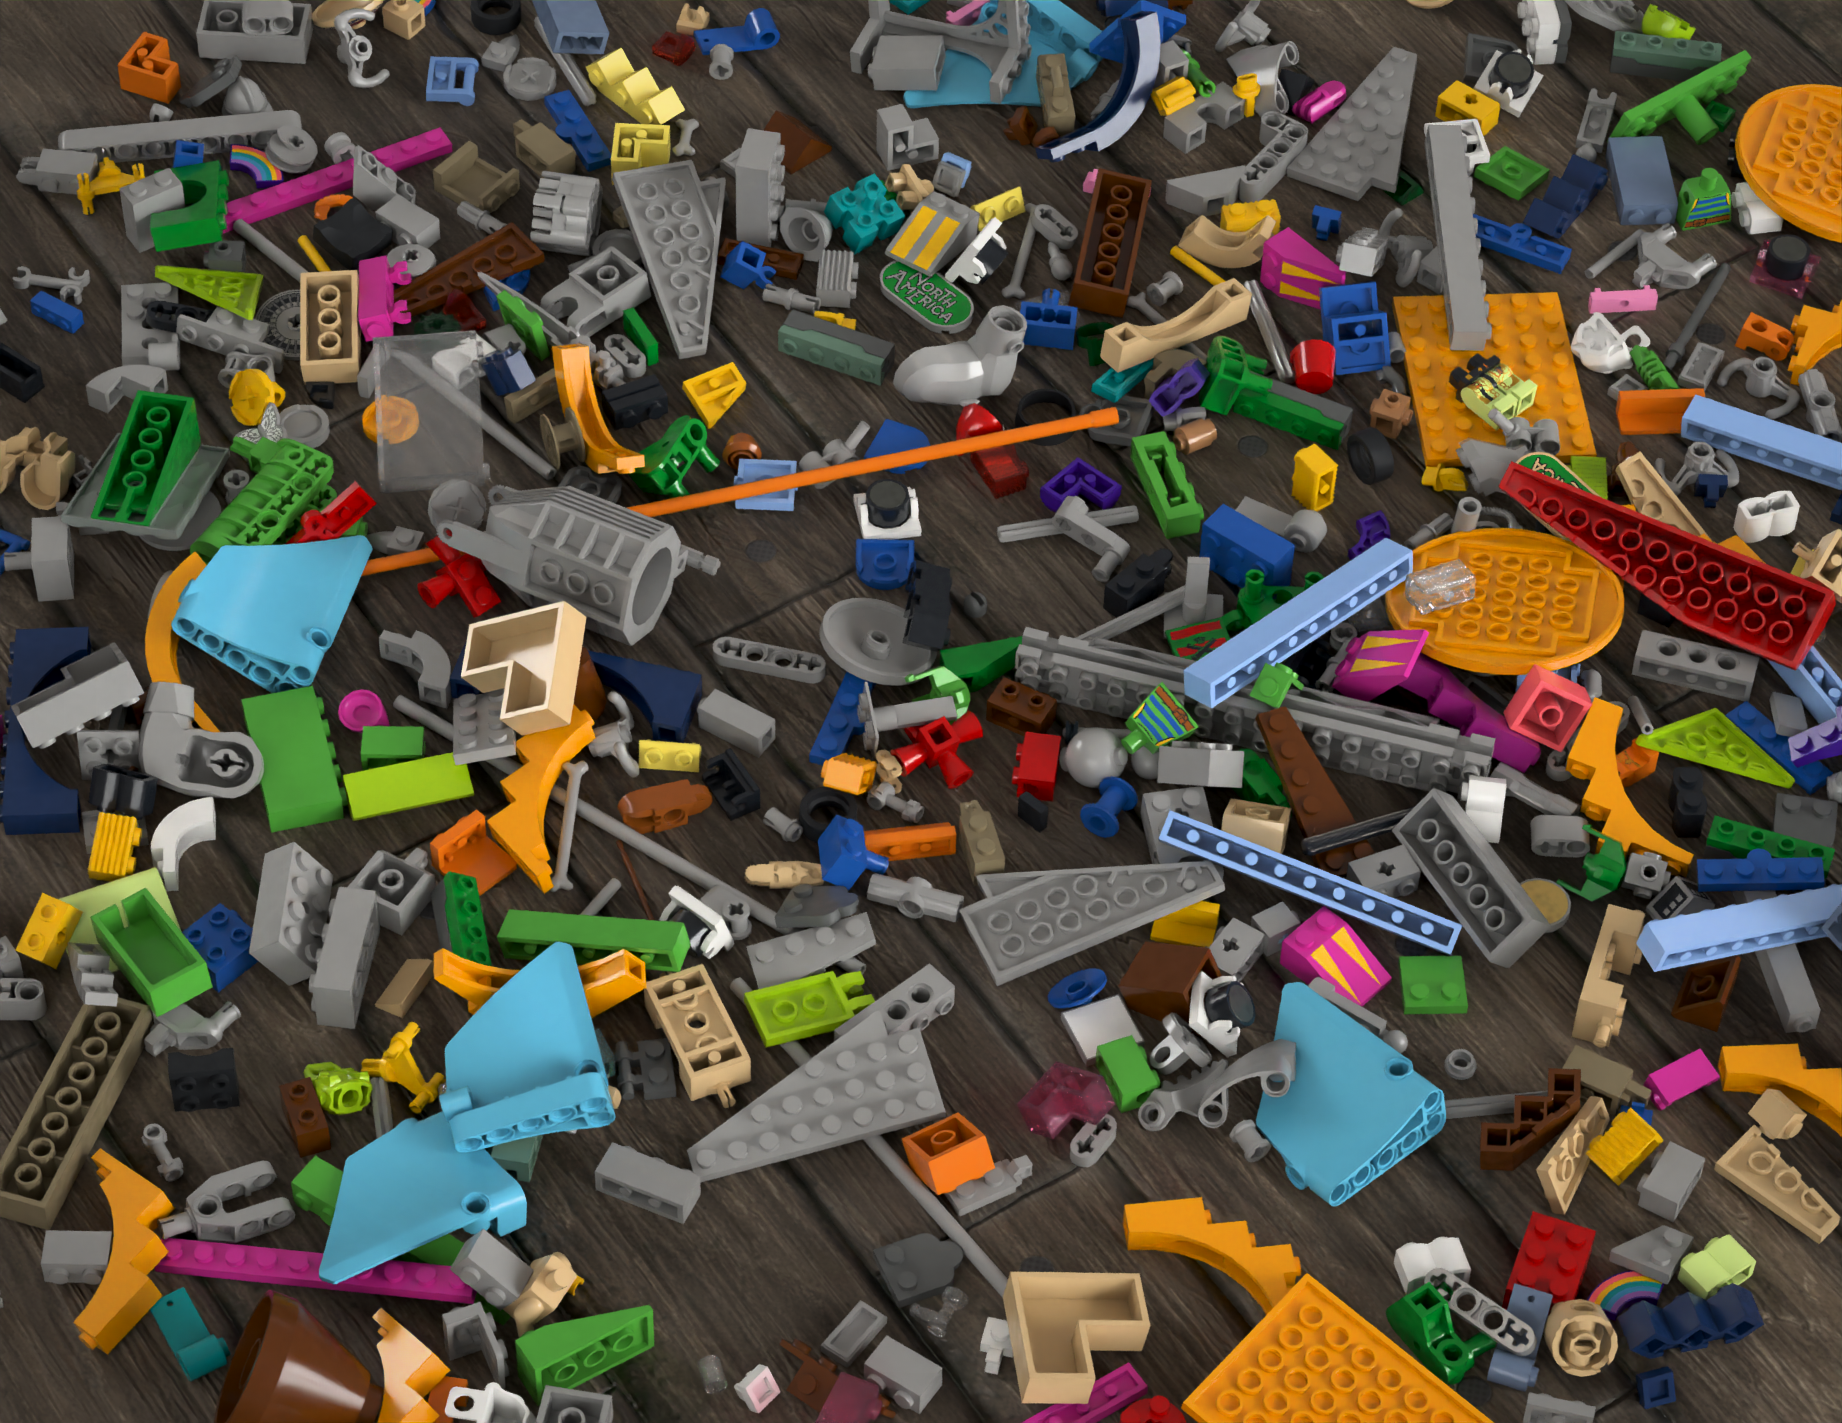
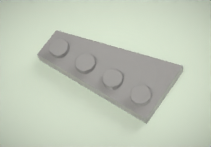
[746,912,876,989]

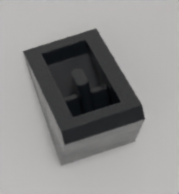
[1279,69,1314,116]

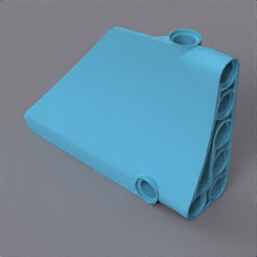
[903,0,1103,108]
[439,941,616,1153]
[319,1111,527,1284]

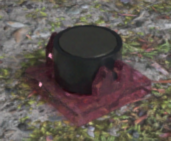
[1749,234,1821,299]

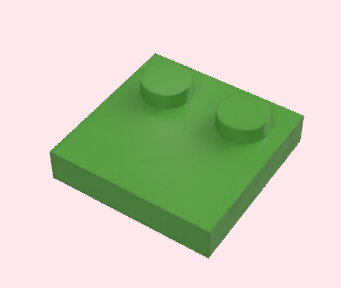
[1474,146,1550,201]
[496,290,550,361]
[1398,956,1468,1014]

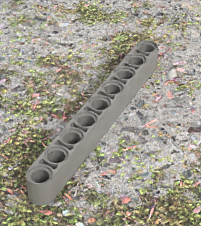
[58,110,302,164]

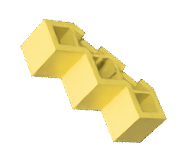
[586,48,685,125]

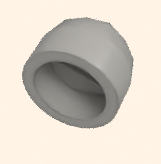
[149,103,173,122]

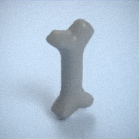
[672,119,699,156]

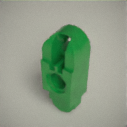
[1231,749,1292,819]

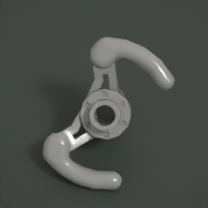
[1215,0,1271,52]
[334,8,390,88]
[1378,208,1433,288]
[1717,357,1801,420]
[1654,442,1739,496]
[588,691,639,778]

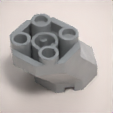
[1456,438,1528,497]

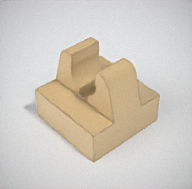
[676,3,710,36]

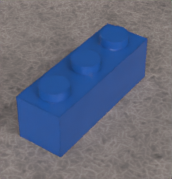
[30,291,84,334]

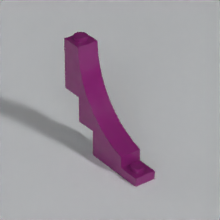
[1398,652,1541,773]

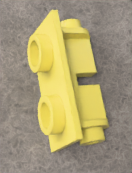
[970,186,1026,231]
[639,739,702,772]

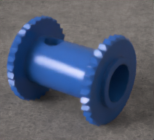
[1080,776,1138,838]

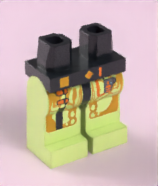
[1449,353,1538,430]

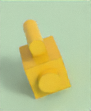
[1151,76,1196,116]

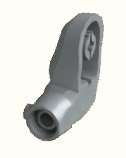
[893,305,1027,406]
[138,682,264,798]

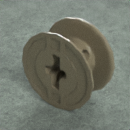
[540,407,586,469]

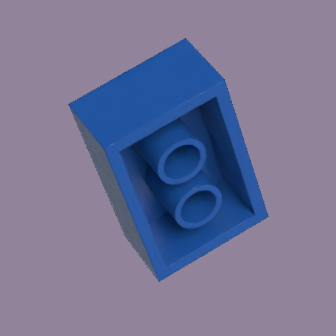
[1199,504,1295,599]

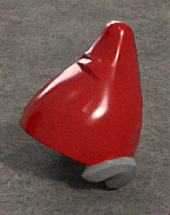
[955,399,1005,456]

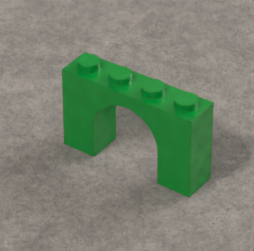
[150,160,229,252]

